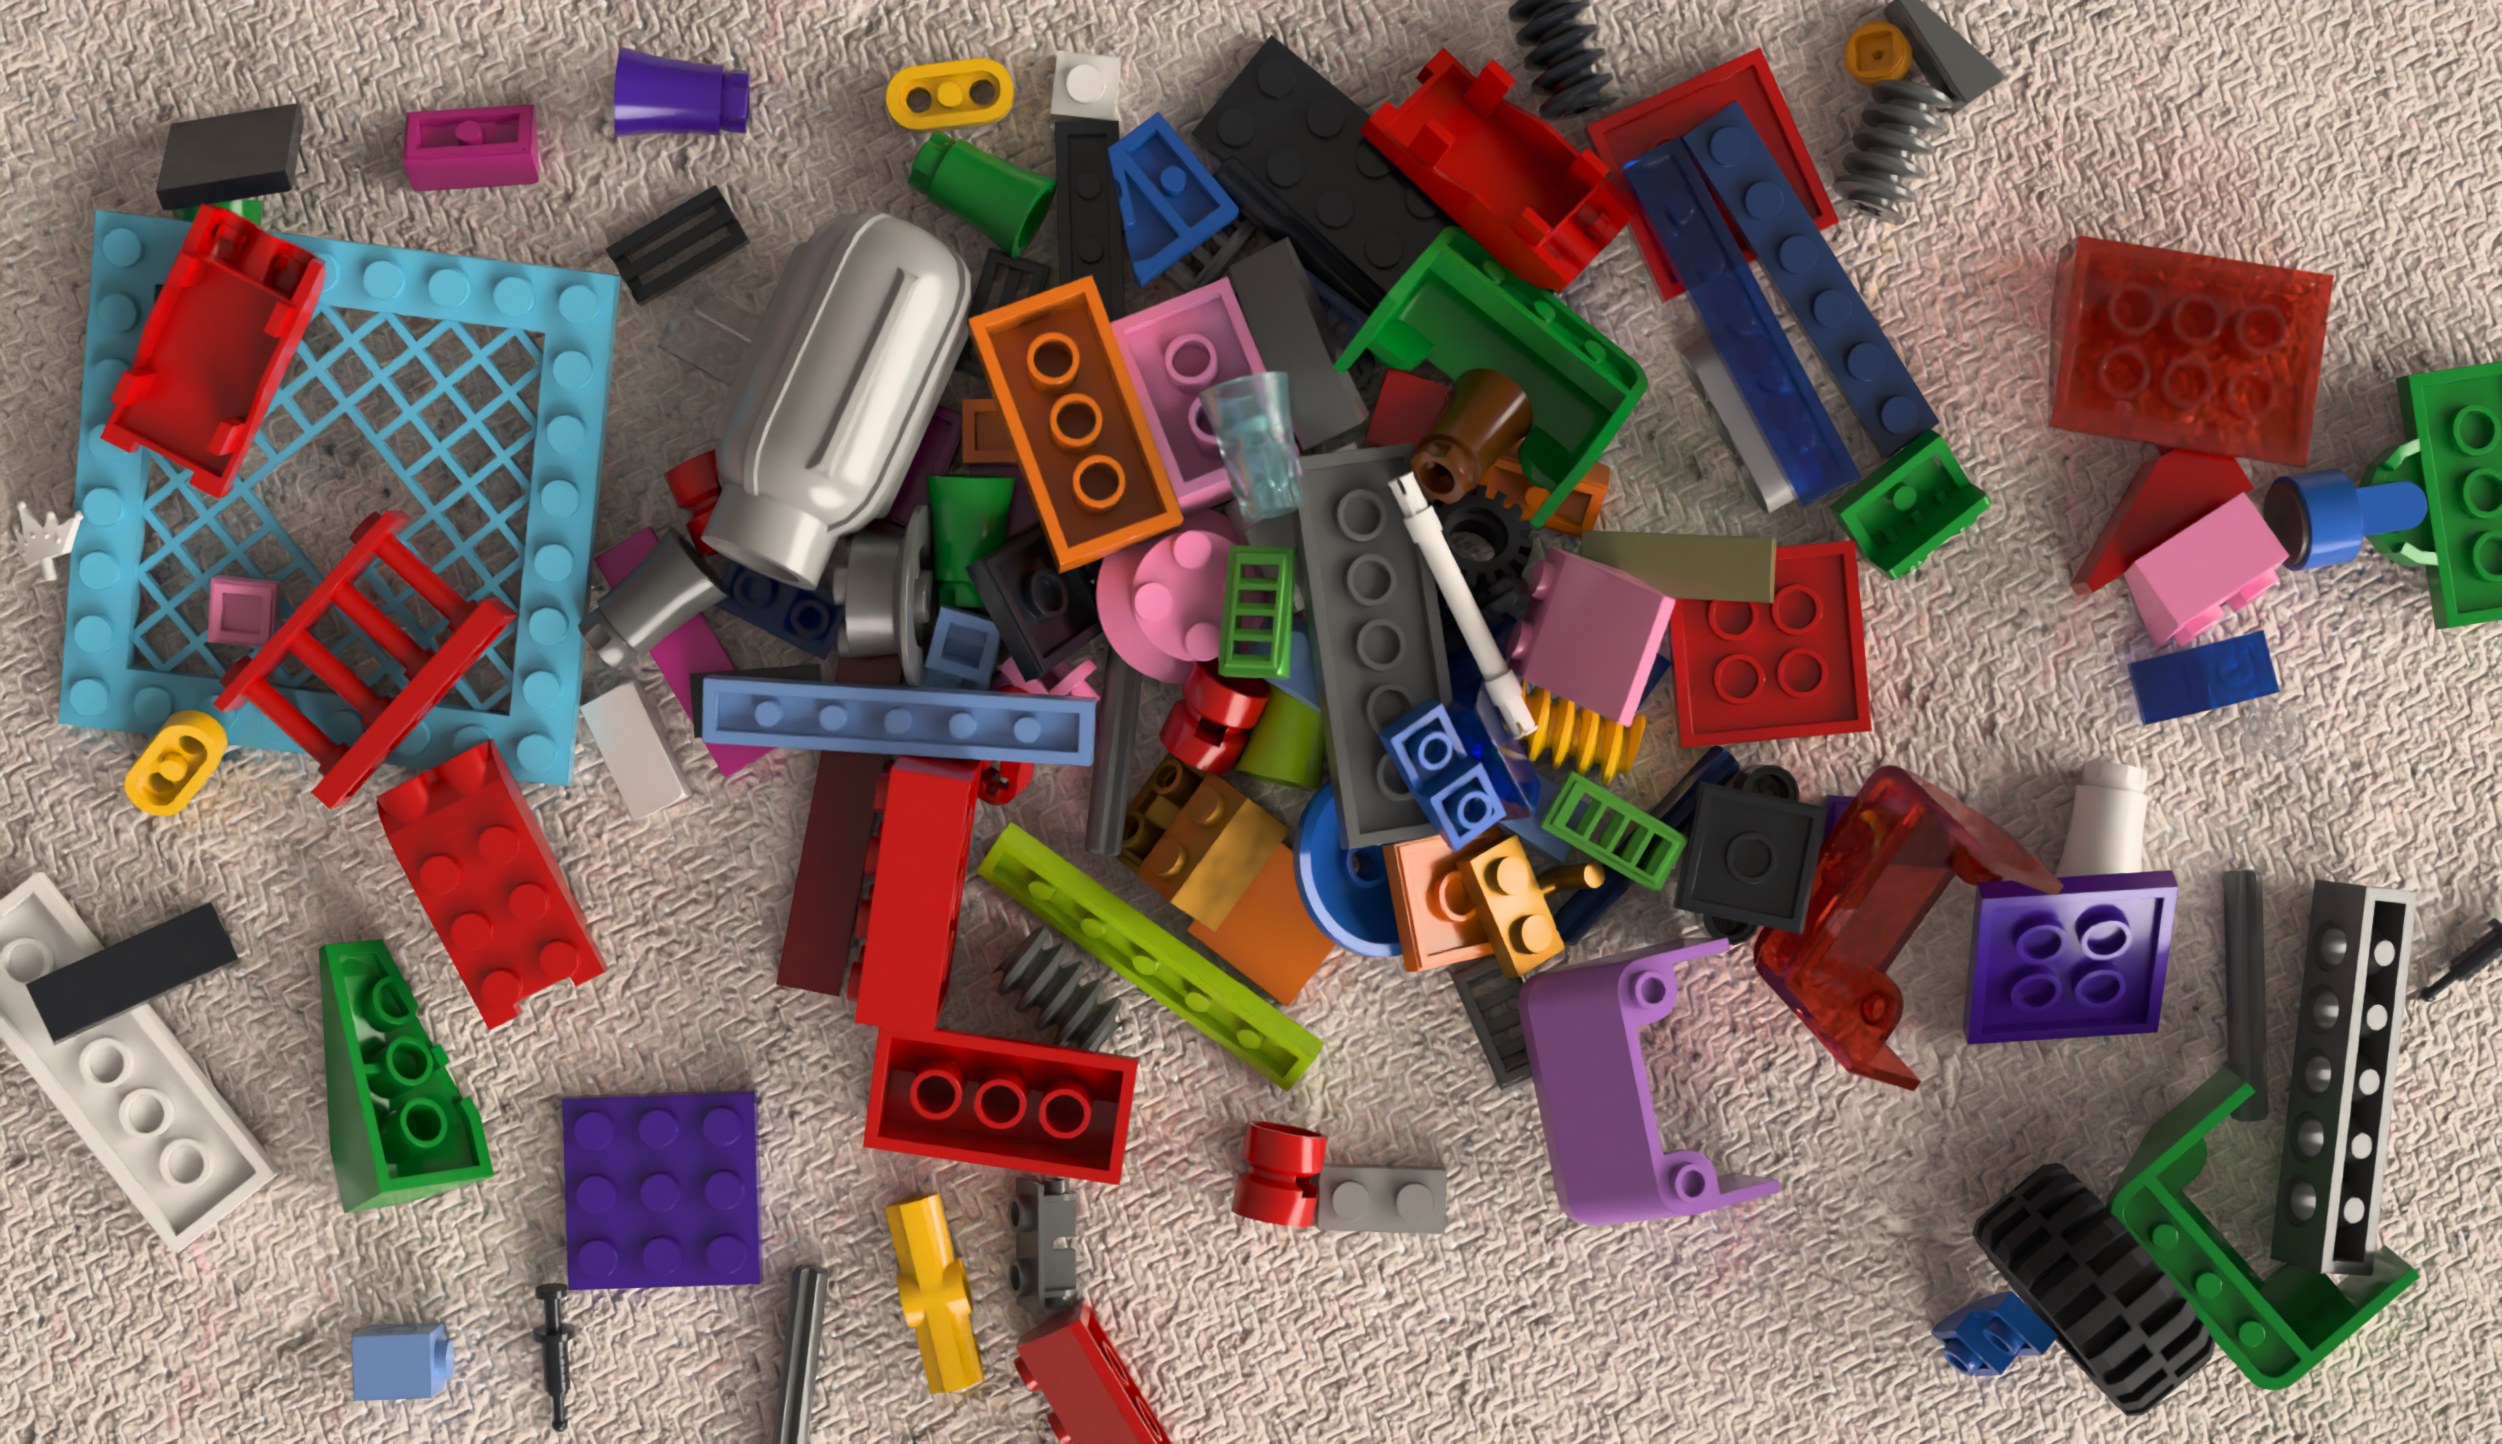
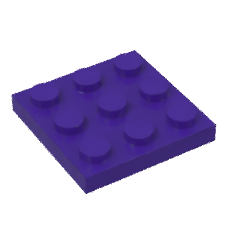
[1963,870,2179,1045]
[562,1090,763,1290]

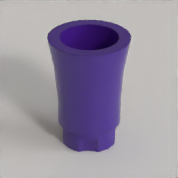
[614,47,750,137]

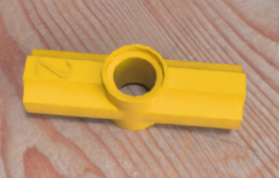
[885,1192,985,1394]

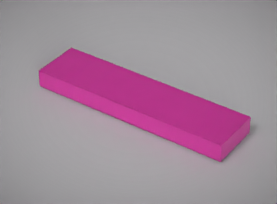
[594,526,779,778]

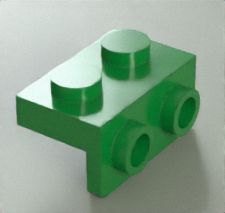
[1829,428,1992,580]

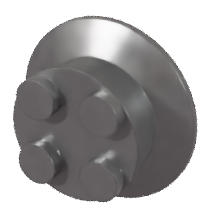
[833,505,937,687]

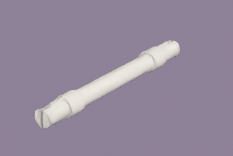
[1387,471,1538,740]

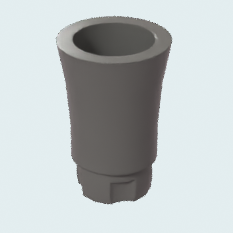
[578,527,730,670]

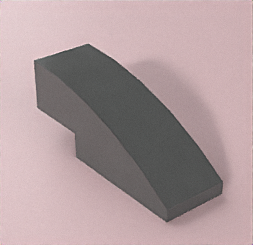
[1229,237,1370,451]

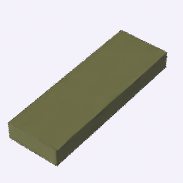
[1581,530,1777,603]

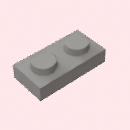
[1317,1163,1447,1234]

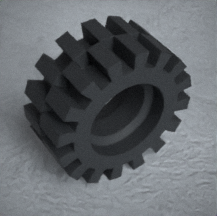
[1427,484,1533,604]

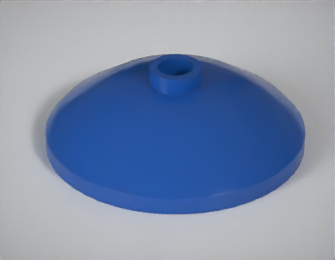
[1293,778,1411,958]

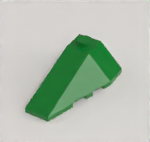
[319,939,494,1213]

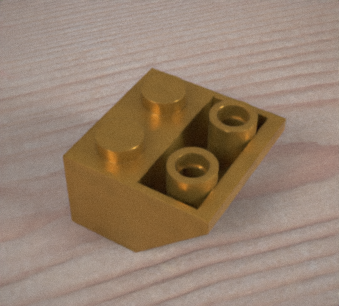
[1115,752,1291,932]

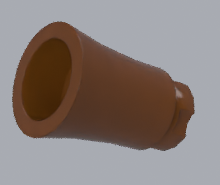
[1409,368,1533,504]

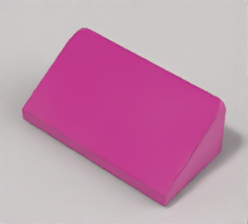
[403,104,539,191]

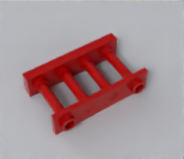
[213,510,518,810]

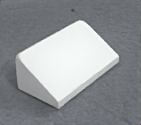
[580,680,693,822]

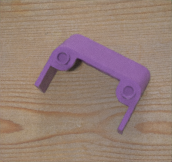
[1518,937,1781,1226]

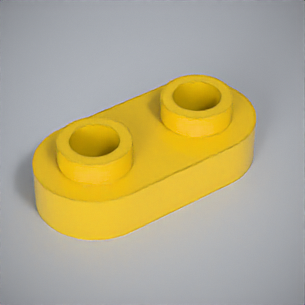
[886,58,1015,134]
[124,710,228,816]

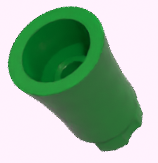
[908,131,1057,259]
[925,474,1016,607]

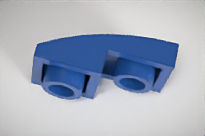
[1378,698,1507,851]
[1930,1291,2058,1376]

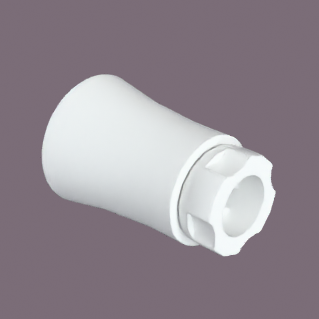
[2054,761,2148,877]

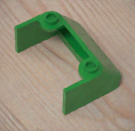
[1333,226,1648,529]
[2106,1065,2421,1390]

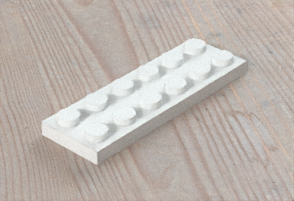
[0,872,281,1254]

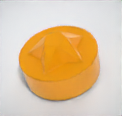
[1844,21,1912,89]

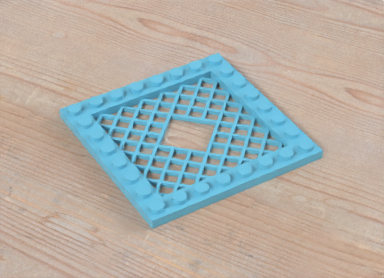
[58,210,621,787]

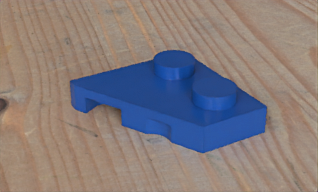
[1108,112,1239,289]

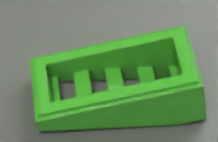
[1218,545,1296,679]
[1538,770,1688,893]

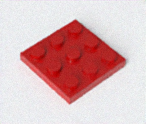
[1583,48,1839,304]
[1667,540,1872,748]

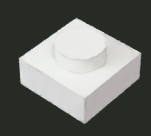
[1050,50,1121,121]

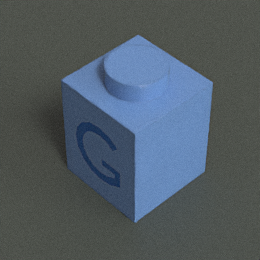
[352,1323,455,1401]

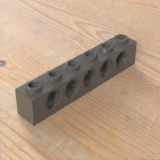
[2270,880,2418,1276]

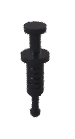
[2420,918,2502,1002]
[533,1283,575,1432]

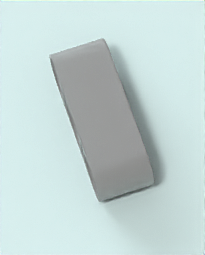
[1679,322,1824,514]

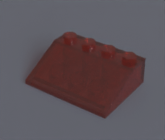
[2048,235,2334,468]

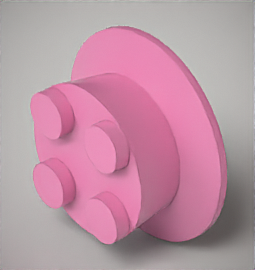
[1095,509,1270,684]

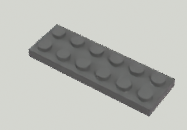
[1283,443,1459,850]

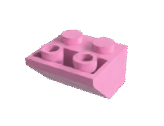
[2124,492,2289,649]

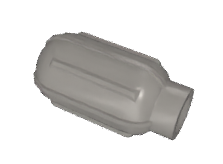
[701,210,972,590]

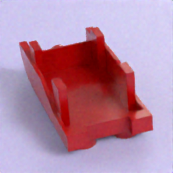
[1359,47,1640,295]
[100,203,326,499]
[376,738,608,1031]

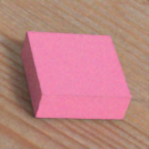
[207,575,281,647]

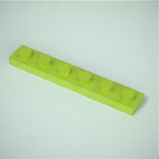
[976,821,1325,1092]

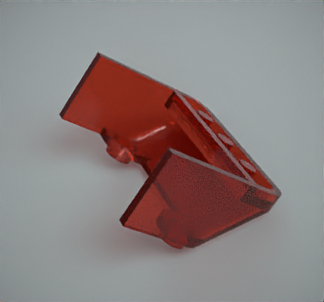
[1753,765,2064,1091]

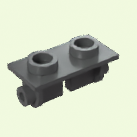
[1008,1177,1076,1314]

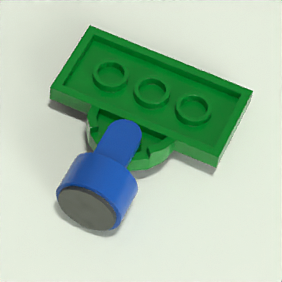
[2263,361,2502,630]

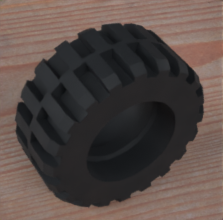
[1972,1163,2215,1416]

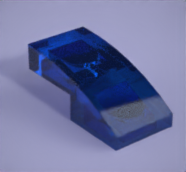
[2127,630,2280,725]

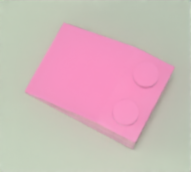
[1110,277,1300,518]
[1506,546,1676,727]

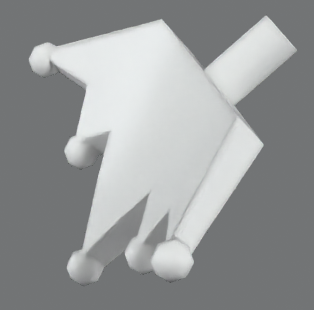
[10,501,84,581]

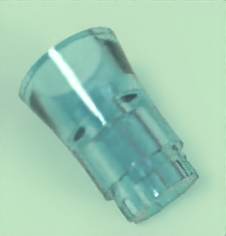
[1198,372,1306,522]

